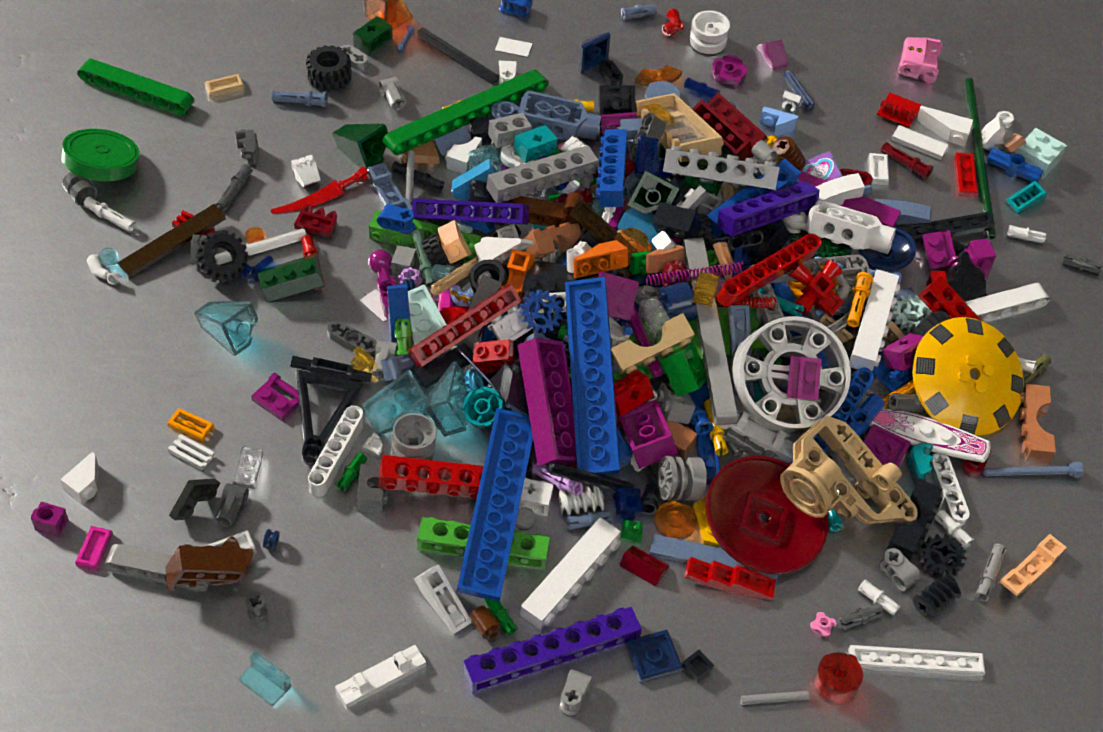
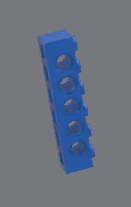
[596,129,627,207]
[707,159,801,239]

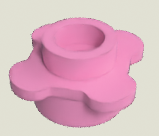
[810,612,836,636]

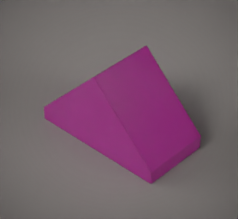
[757,39,788,70]

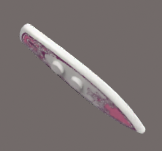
[869,408,991,463]

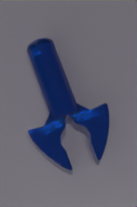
[242,255,273,283]

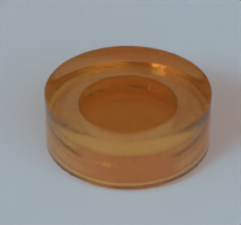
[245,227,265,244]

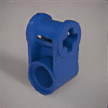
[499,0,533,18]
[377,204,415,234]

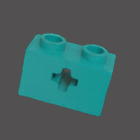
[513,125,558,163]

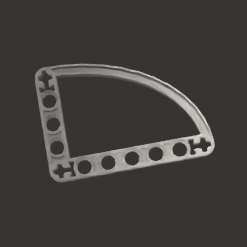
[751,254,871,344]

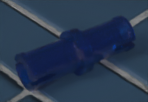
[684,78,720,99]

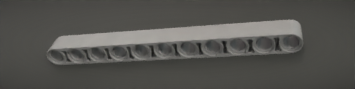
[683,238,737,426]

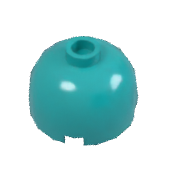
[462,387,505,429]

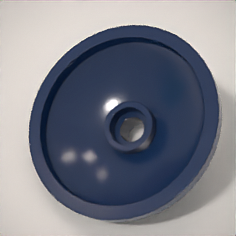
[858,227,916,271]

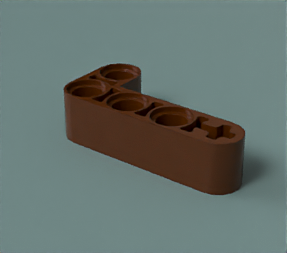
[510,192,584,227]

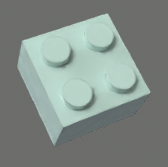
[1015,128,1067,179]

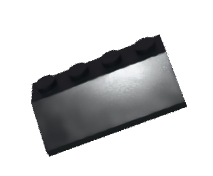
[521,261,611,304]

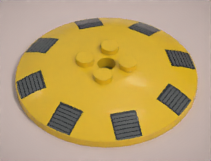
[912,317,1024,436]

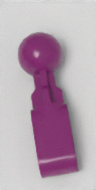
[368,249,396,319]

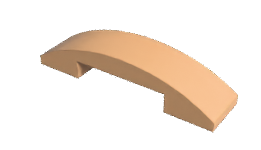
[1000,534,1067,596]

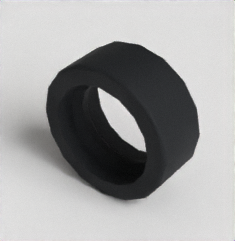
[469,259,508,293]

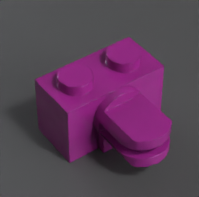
[948,239,996,280]

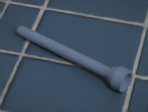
[982,462,1083,478]

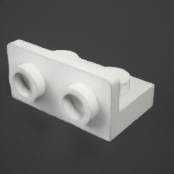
[488,305,536,341]

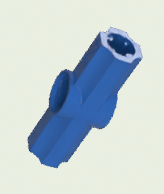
[986,147,1044,183]
[847,394,885,437]

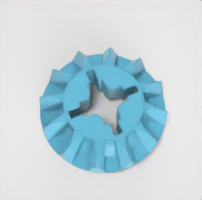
[464,369,485,392]

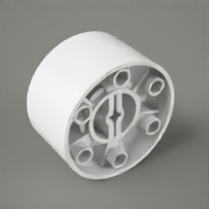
[729,316,851,434]

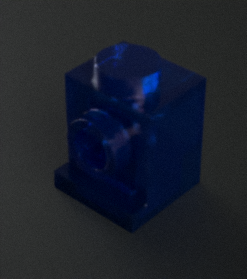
[613,487,643,521]

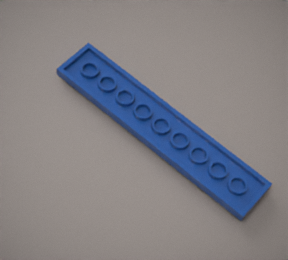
[565,277,621,475]
[456,408,533,602]

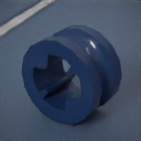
[263,529,280,550]

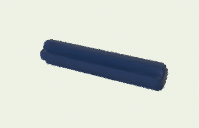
[783,70,815,110]

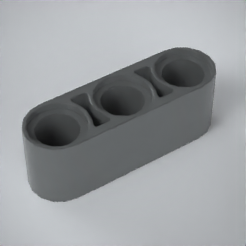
[629,113,666,169]

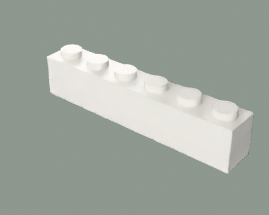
[849,269,901,371]
[520,518,621,631]

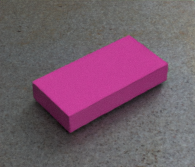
[75,526,113,571]

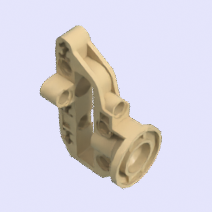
[780,416,918,525]

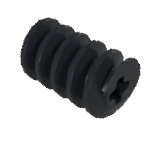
[913,573,961,617]

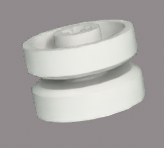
[690,11,730,54]

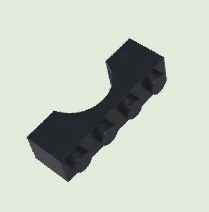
[886,478,943,561]

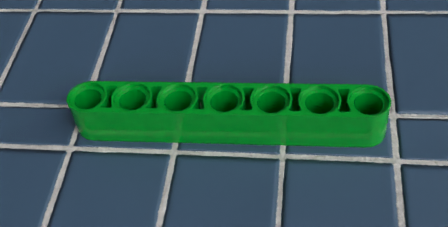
[77,58,194,115]

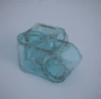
[469,145,501,168]

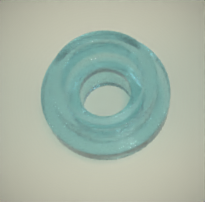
[99,247,119,265]

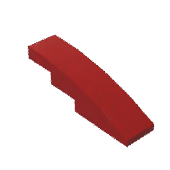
[684,557,776,600]

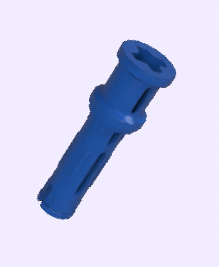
[688,392,713,436]

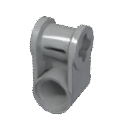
[879,548,921,591]
[560,669,593,716]

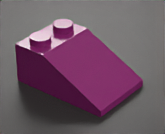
[618,399,678,469]

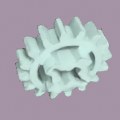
[891,295,933,333]

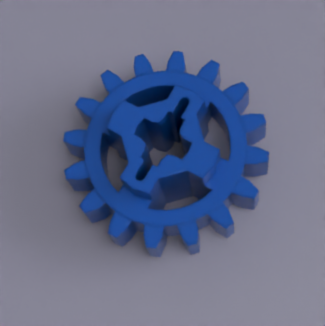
[519,289,563,334]

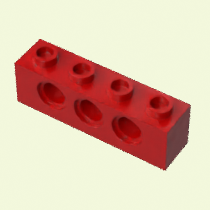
[918,275,982,321]

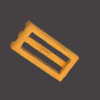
[167,408,215,443]

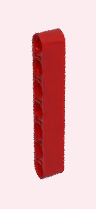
[717,233,822,307]

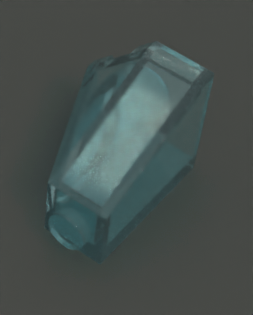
[194,301,259,356]

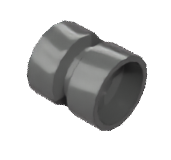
[62,172,97,206]

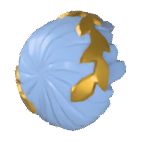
[449,285,475,307]

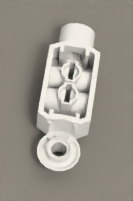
[781,200,896,254]

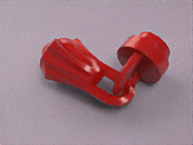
[662,8,685,36]

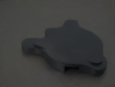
[946,252,987,302]

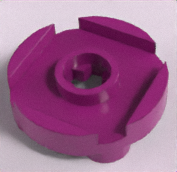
[712,55,747,86]

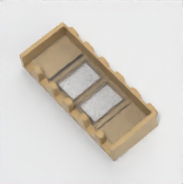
[635,93,723,162]

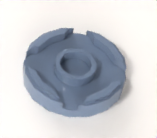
[645,81,680,99]

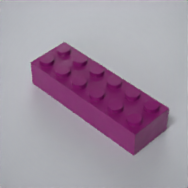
[518,338,577,466]

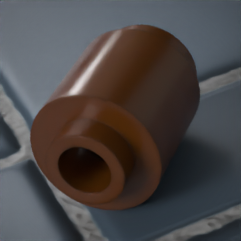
[470,605,501,639]

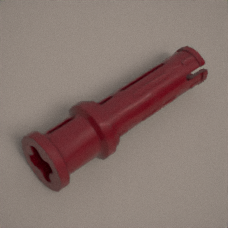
[881,142,934,180]

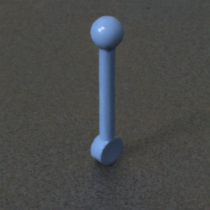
[397,26,414,51]

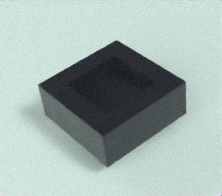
[682,650,714,681]

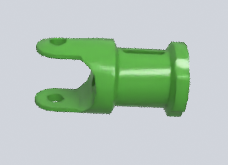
[395,319,413,355]

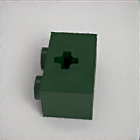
[353,16,393,56]

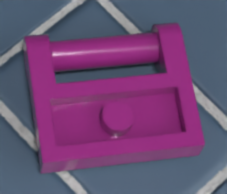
[251,373,299,421]

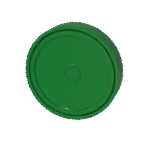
[61,129,139,182]

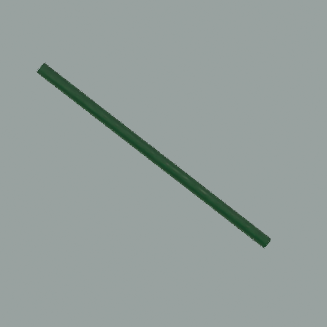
[964,78,996,241]

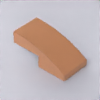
[646,245,685,273]

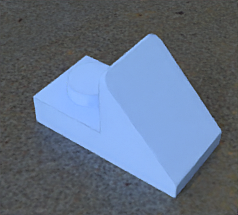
[759,107,798,137]

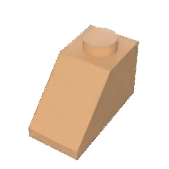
[438,220,472,264]

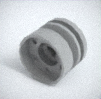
[391,413,437,460]
[657,456,707,501]

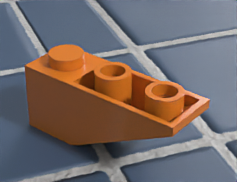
[573,240,628,278]

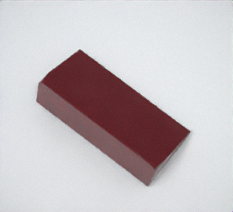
[620,545,670,586]

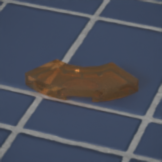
[635,65,682,86]

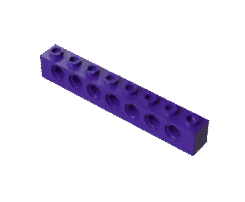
[463,607,642,694]

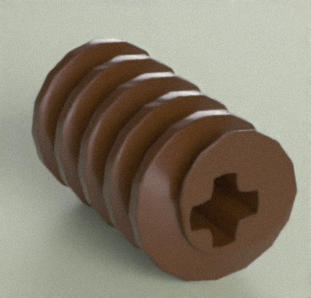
[772,136,806,171]

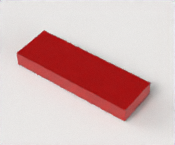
[954,152,978,198]

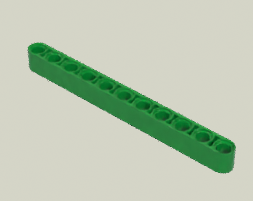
[382,69,549,156]

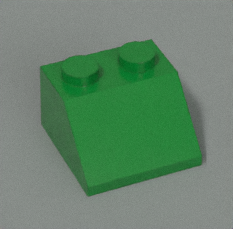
[660,341,707,397]

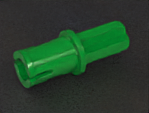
[335,453,367,492]
[484,599,518,636]

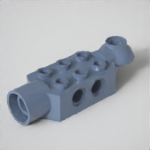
[491,91,601,141]

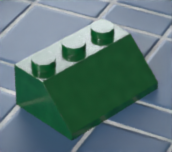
[258,253,324,302]

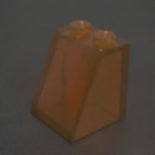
[364,0,413,30]

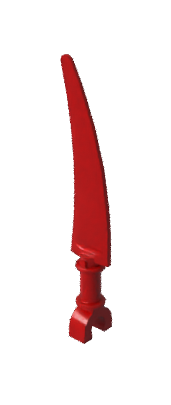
[271,167,368,214]

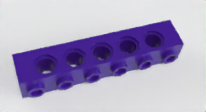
[717,181,820,236]
[412,198,529,225]

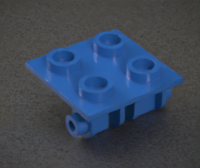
[872,352,913,392]

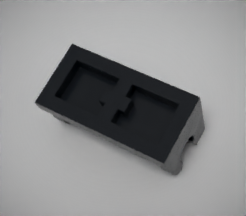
[466,179,507,203]

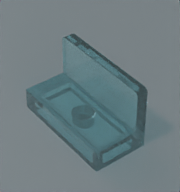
[239,651,291,706]

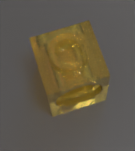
[693,272,719,307]

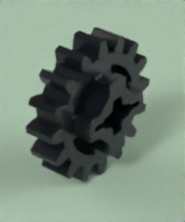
[918,534,967,578]

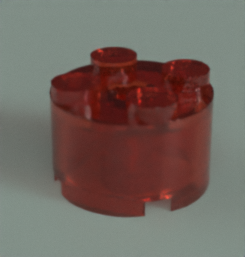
[813,652,863,705]

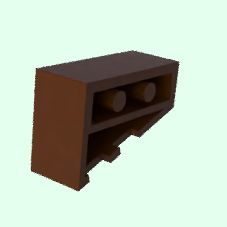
[165,544,247,591]

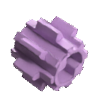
[398,267,422,288]

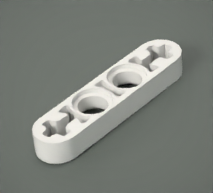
[930,453,970,526]

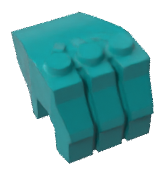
[907,442,933,484]

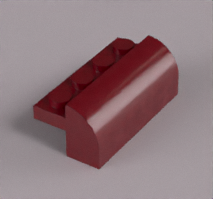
[692,92,768,161]

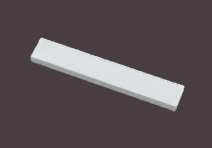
[849,645,985,677]

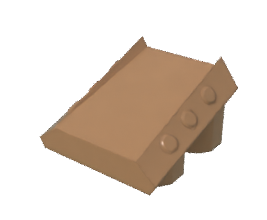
[399,140,440,170]

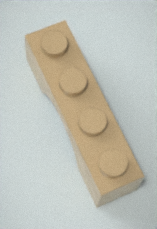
[610,313,695,375]

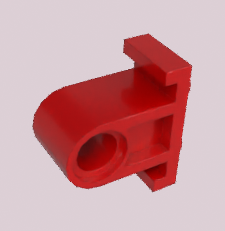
[473,339,515,370]

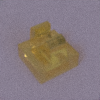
[350,346,374,371]

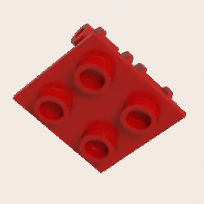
[877,92,922,127]

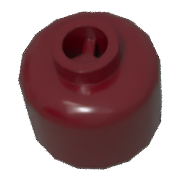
[660,260,689,286]

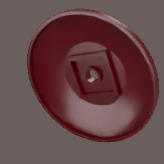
[705,456,828,575]

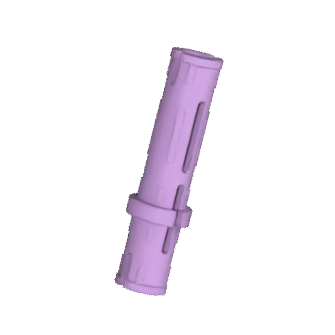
[532,463,583,496]

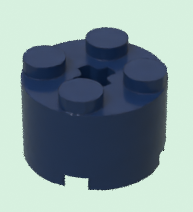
[658,281,697,322]

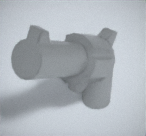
[835,274,853,313]

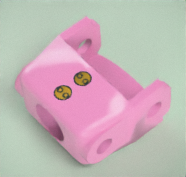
[899,37,943,84]

